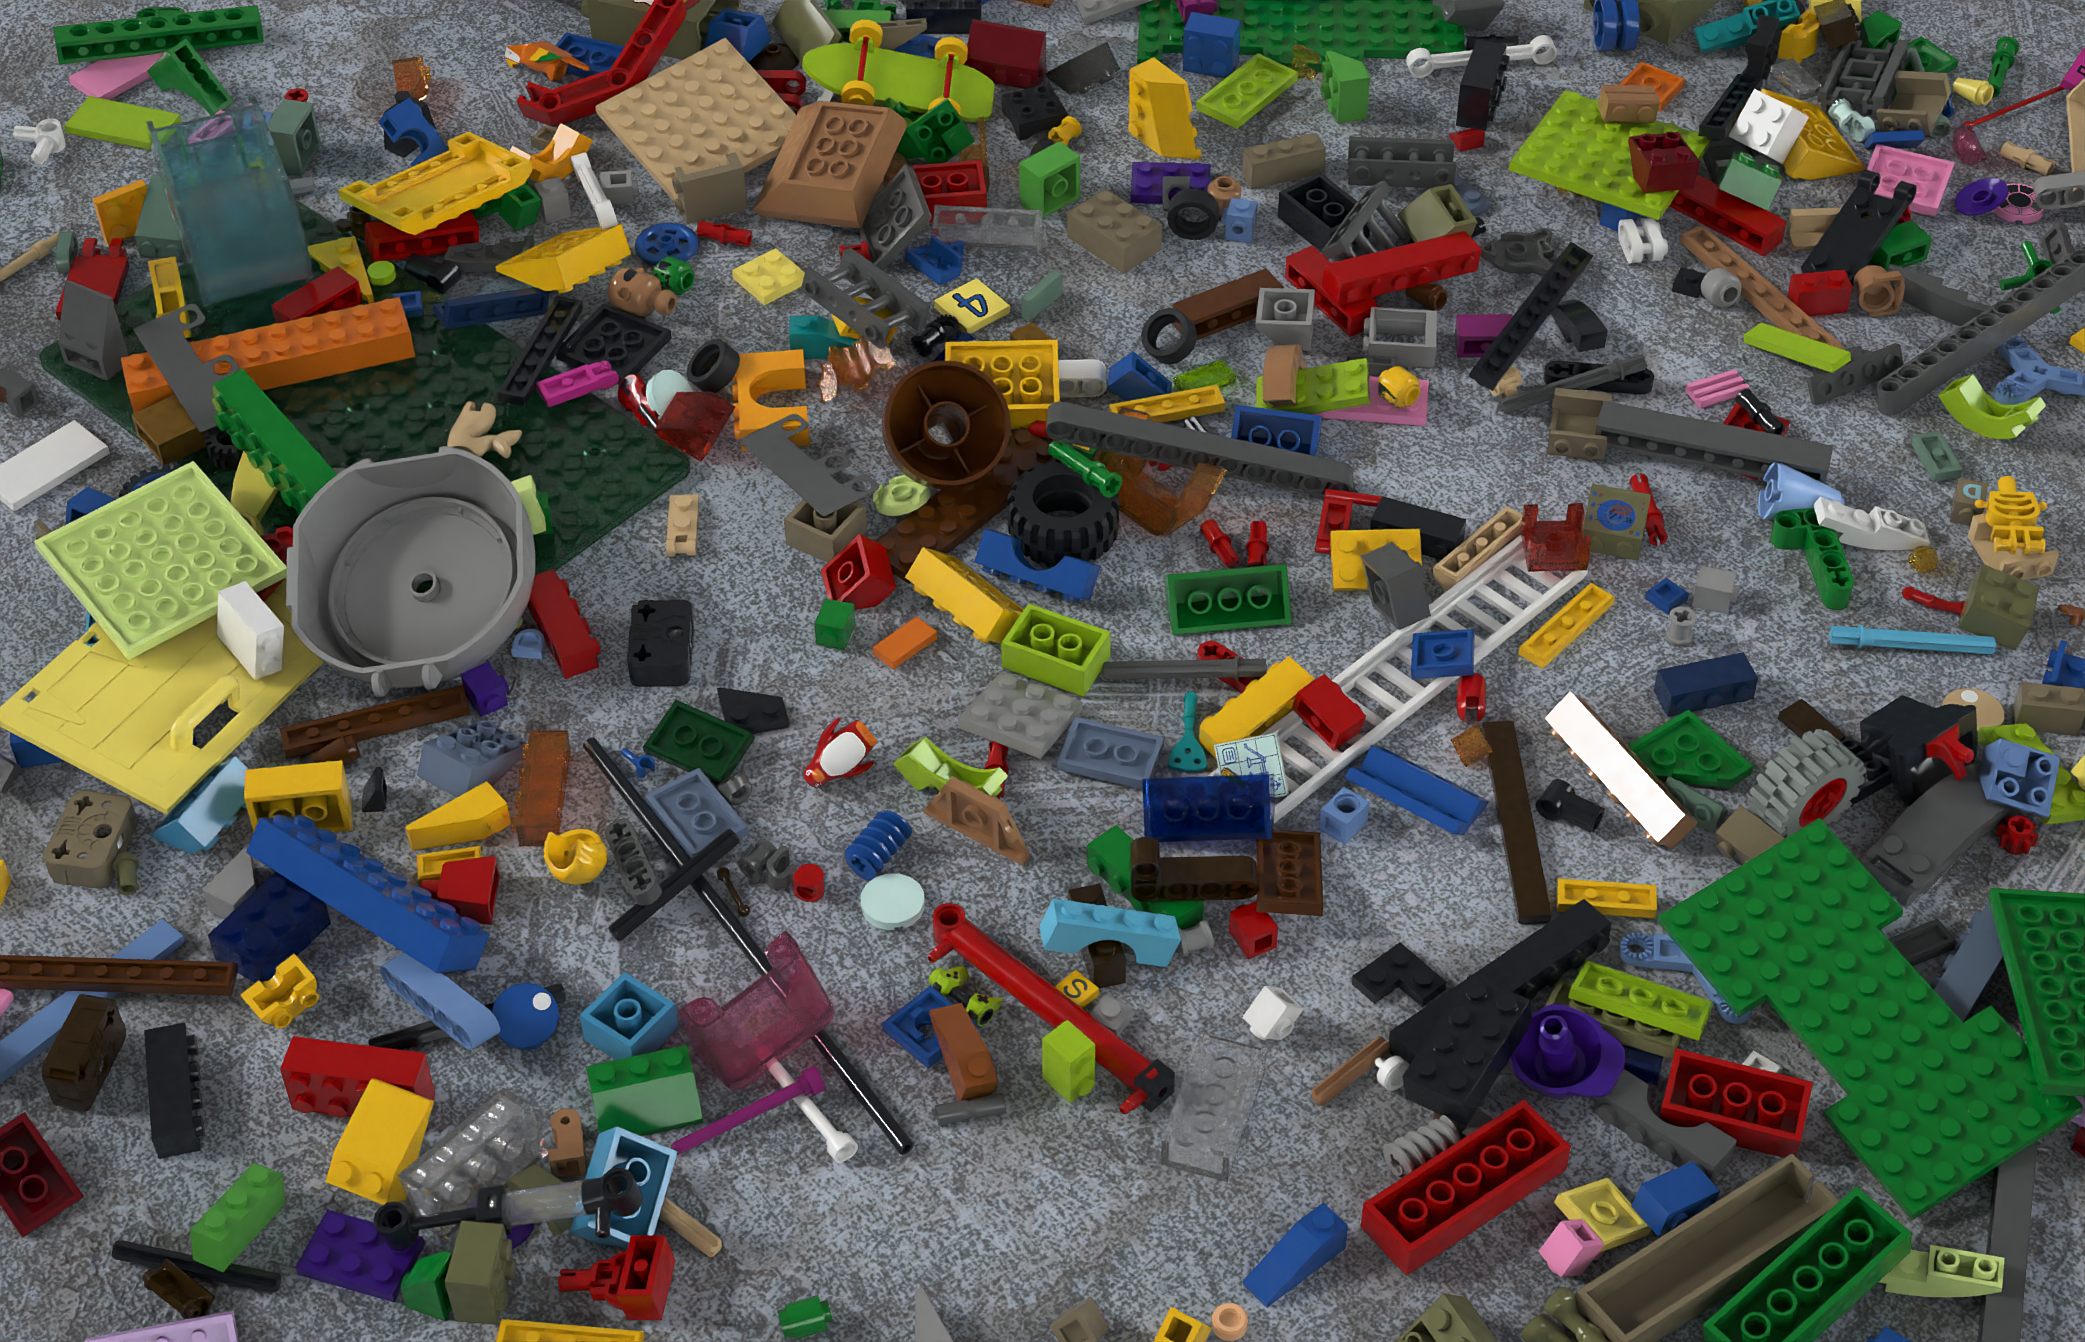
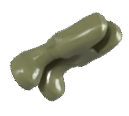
[1521,1286,1609,1342]

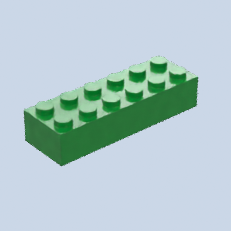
[212,369,338,515]
[1703,1186,1912,1342]

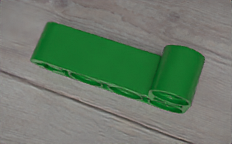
[1770,508,1854,610]

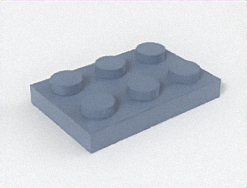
[1057,717,1165,790]
[644,768,748,859]

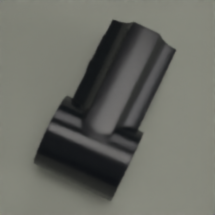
[404,253,461,295]
[1535,779,1605,833]

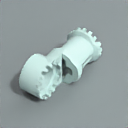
[1828,98,1875,142]

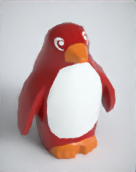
[803,717,878,788]

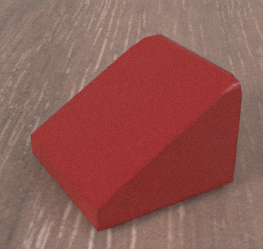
[1449,128,1485,152]

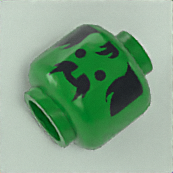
[653,257,695,295]

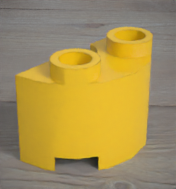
[1778,9,1820,64]
[240,953,319,1029]

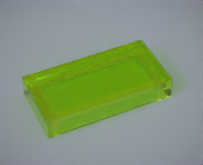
[1174,359,1236,391]

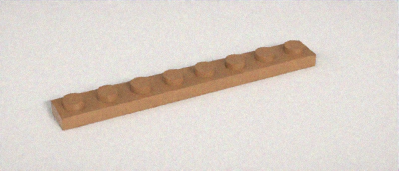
[1680,225,1844,349]

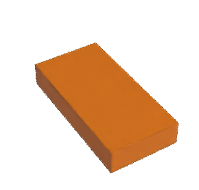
[872,616,938,670]

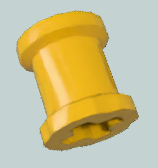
[1048,116,1082,146]

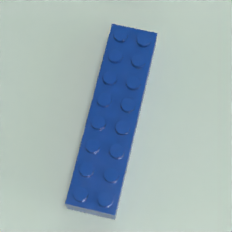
[246,814,490,973]

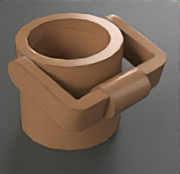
[1853,265,1905,317]

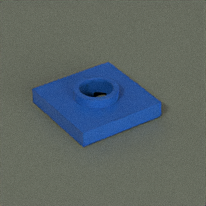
[882,985,977,1069]

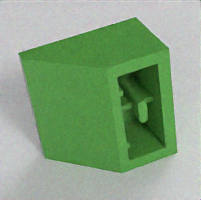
[1320,51,1370,123]

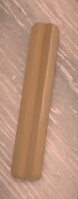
[1311,1036,1390,1106]

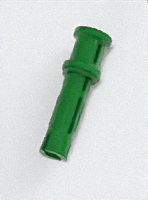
[1987,36,2020,98]
[1048,440,1122,498]

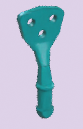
[1167,691,1207,773]

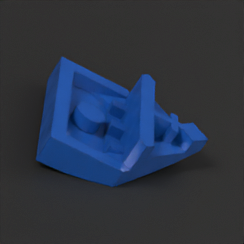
[904,236,965,285]

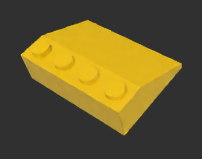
[1760,89,1865,181]
[495,223,631,294]
[945,340,1060,429]

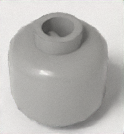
[1700,268,1742,308]

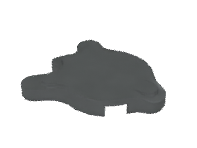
[1480,228,1554,276]

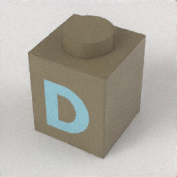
[1950,478,1988,526]

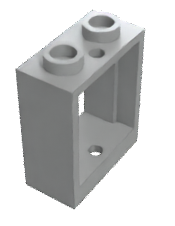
[1363,307,1437,368]

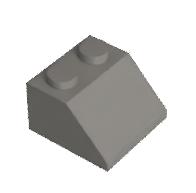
[1256,288,1315,351]

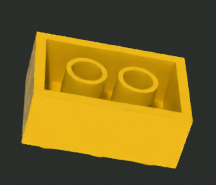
[244,760,353,832]

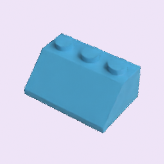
[150,756,248,854]
[569,1126,678,1249]

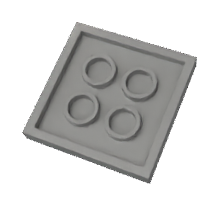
[957,672,1083,759]

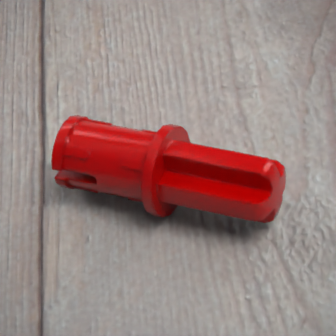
[1199,519,1240,569]
[1246,520,1269,567]

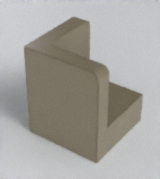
[1050,1297,1109,1342]

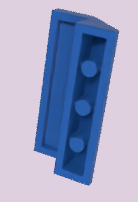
[1345,745,1489,835]

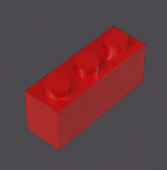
[272,266,363,323]

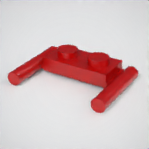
[1314,489,1382,555]

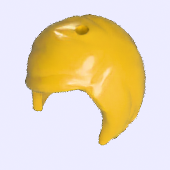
[543,829,607,885]

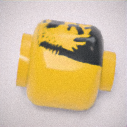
[1378,366,1421,408]

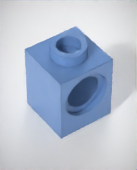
[1319,787,1370,845]

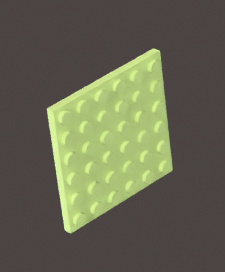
[34,461,287,660]

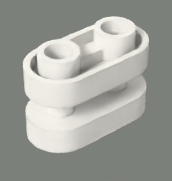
[1618,217,1668,263]

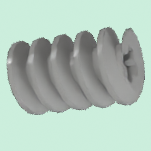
[1383,1115,1460,1177]

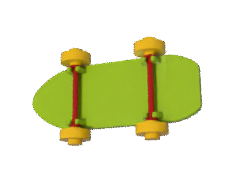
[802,20,995,122]

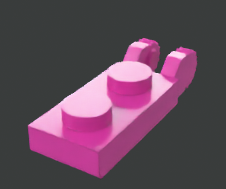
[536,360,619,408]

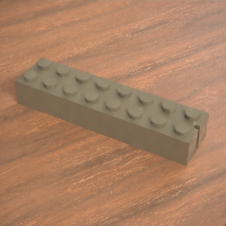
[1575,1154,1840,1342]

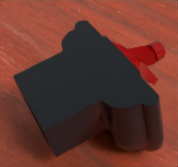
[1860,695,1978,806]

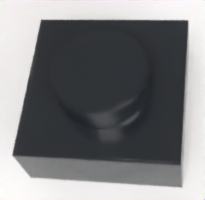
[1672,267,1706,298]

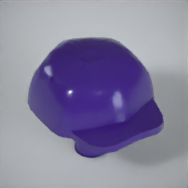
[1511,1004,1626,1100]

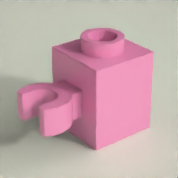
[1538,1219,1605,1278]

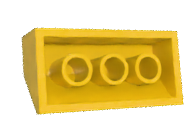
[905,547,1024,644]

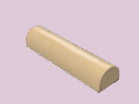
[1433,506,1530,591]

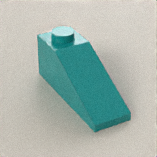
[789,315,874,359]

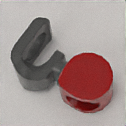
[766,846,825,902]

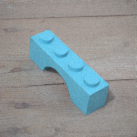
[1039,898,1181,967]

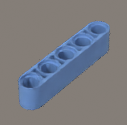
[380,952,500,1050]

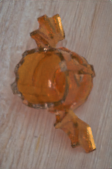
[816,336,898,403]

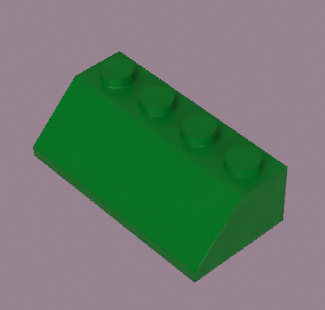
[1164,564,1292,635]

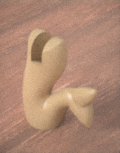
[447,401,522,458]

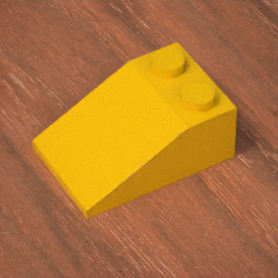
[325,1078,434,1205]

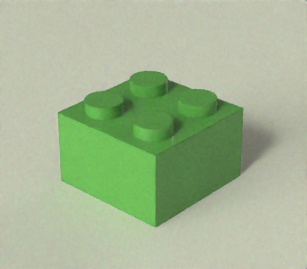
[1019,141,1080,219]

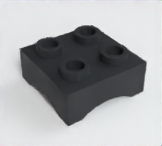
[1741,14,1782,81]
[1002,84,1068,141]

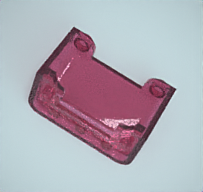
[678,931,834,1090]

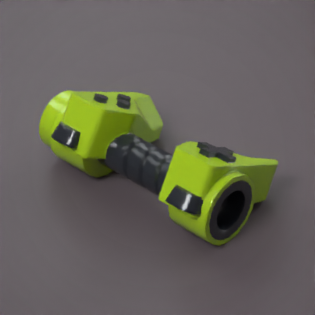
[928,966,1003,1026]

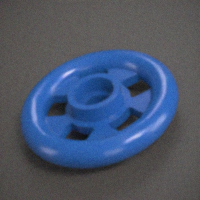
[635,222,699,266]

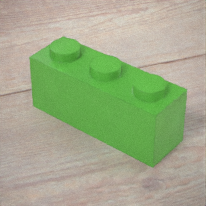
[822,10,892,43]
[190,1163,286,1272]

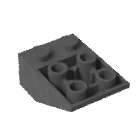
[58,280,128,381]

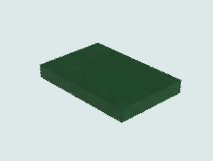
[643,699,755,785]

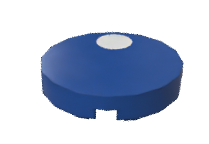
[492,983,559,1050]

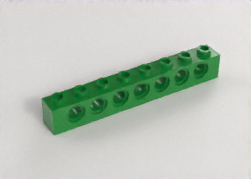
[53,5,264,65]

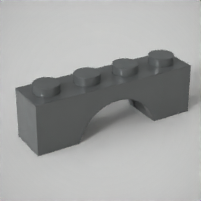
[1593,1069,1737,1182]

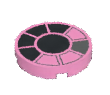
[1993,183,2045,224]

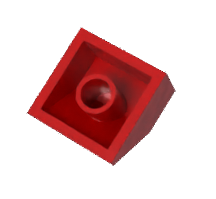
[821,534,896,610]

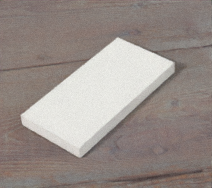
[0,420,110,512]

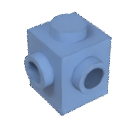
[1222,198,1258,243]

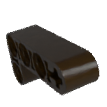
[1129,837,1259,902]

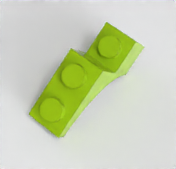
[893,736,1008,797]

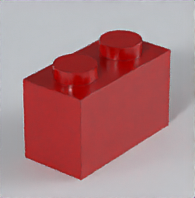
[1787,270,1853,316]
[1292,674,1366,751]

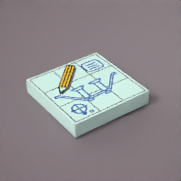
[1214,733,1289,807]

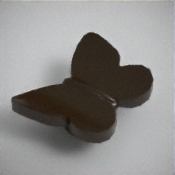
[336,206,382,241]

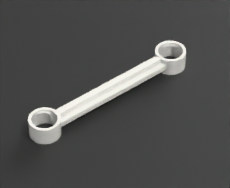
[1406,35,1557,78]
[570,152,618,230]

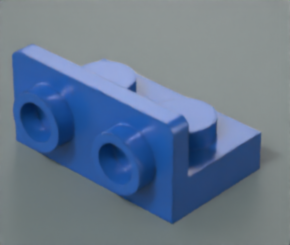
[2042,640,2085,691]

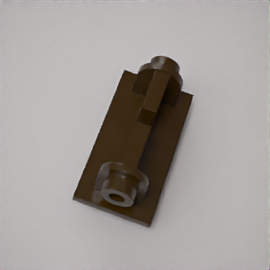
[142,1258,215,1319]

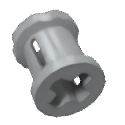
[1665,607,1697,647]
[1177,920,1214,957]

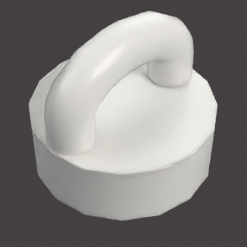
[1375,1056,1410,1091]

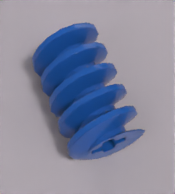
[845,810,912,880]

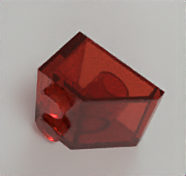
[653,392,735,462]

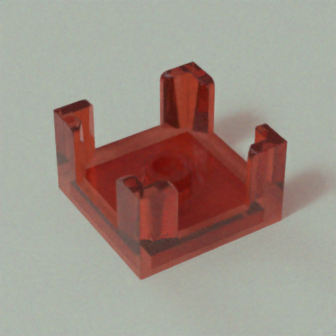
[1520,503,1591,572]

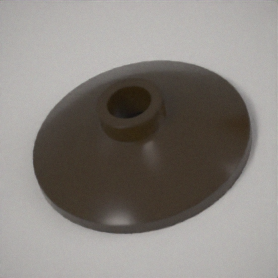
[749,43,799,70]

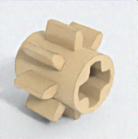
[1489,367,1522,399]

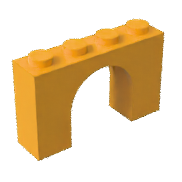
[732,349,810,451]

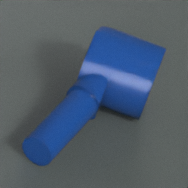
[621,748,655,778]

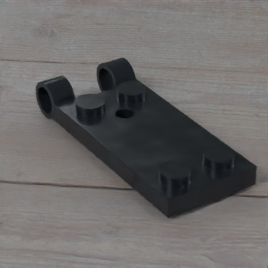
[1801,169,1917,286]

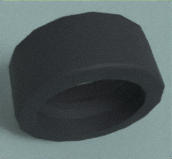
[1167,189,1219,240]
[1141,308,1197,365]
[686,339,740,394]

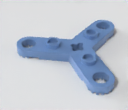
[1993,336,2085,405]
[1619,932,1753,1024]

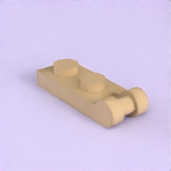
[666,494,700,557]

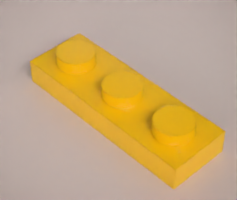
[1557,878,1657,919]

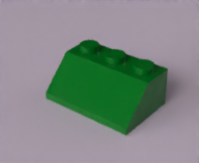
[586,1045,703,1136]

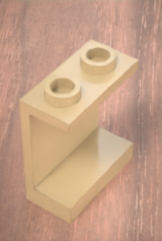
[1967,514,2059,580]

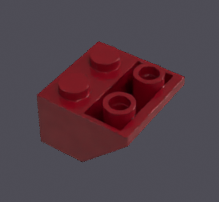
[1628,131,1700,193]

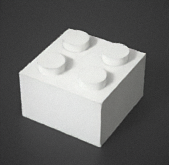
[1729,89,1809,164]

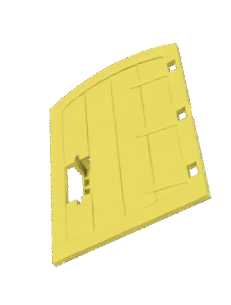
[0,592,324,815]

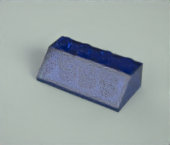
[1142,773,1275,842]

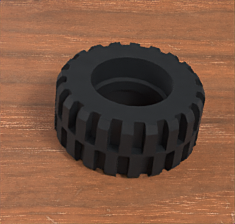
[1008,460,1119,567]

